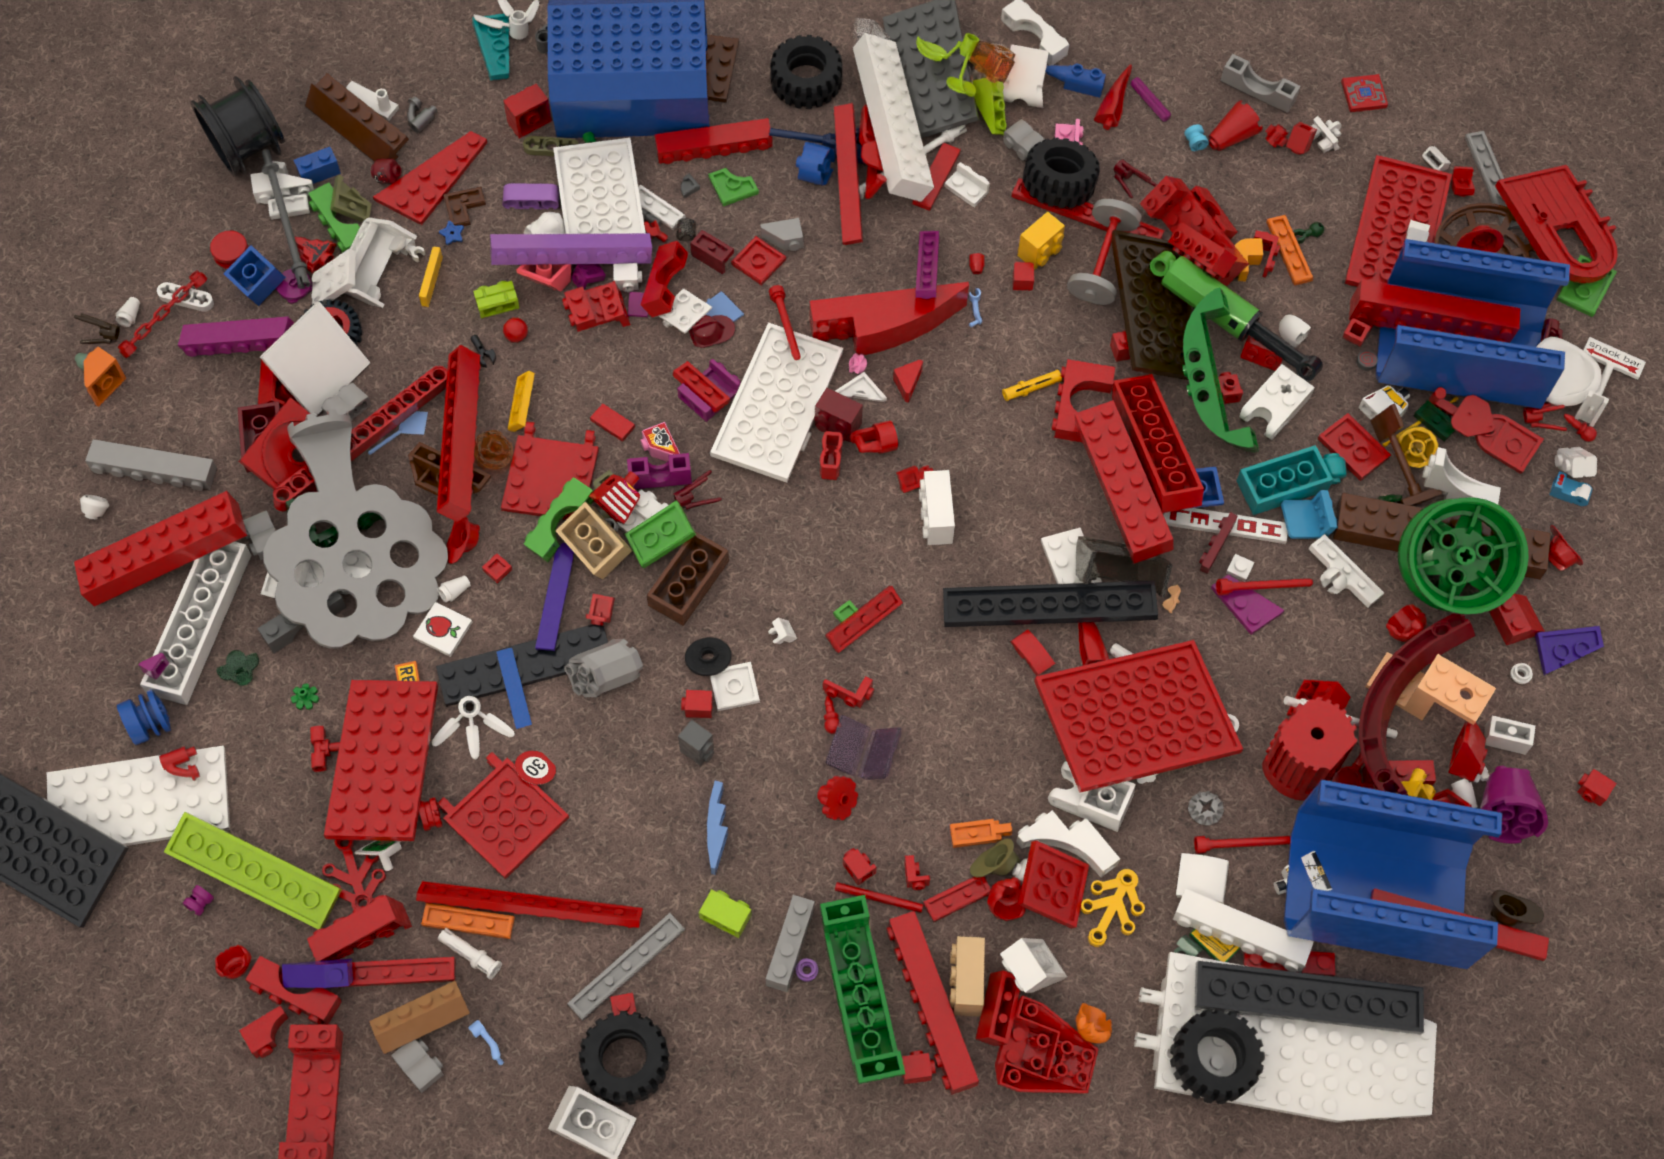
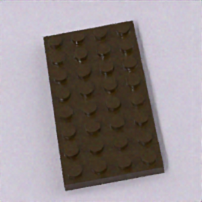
[1111,230,1205,382]

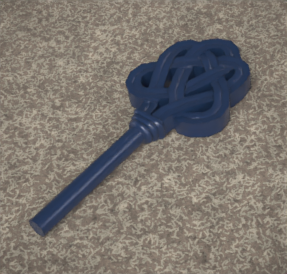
[769,127,865,164]

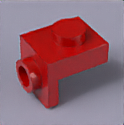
[1451,166,1475,197]
[586,594,615,626]

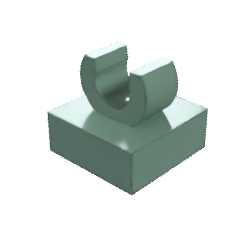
[1174,935,1203,957]

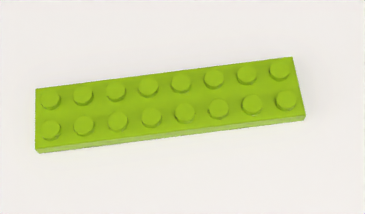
[164,812,342,929]

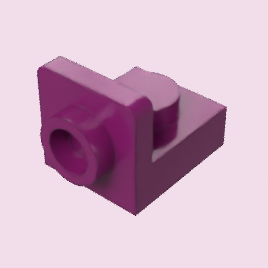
[571,264,606,290]

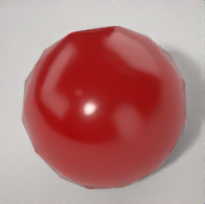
[503,317,528,343]

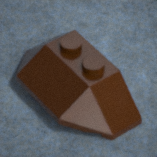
[408,442,491,496]

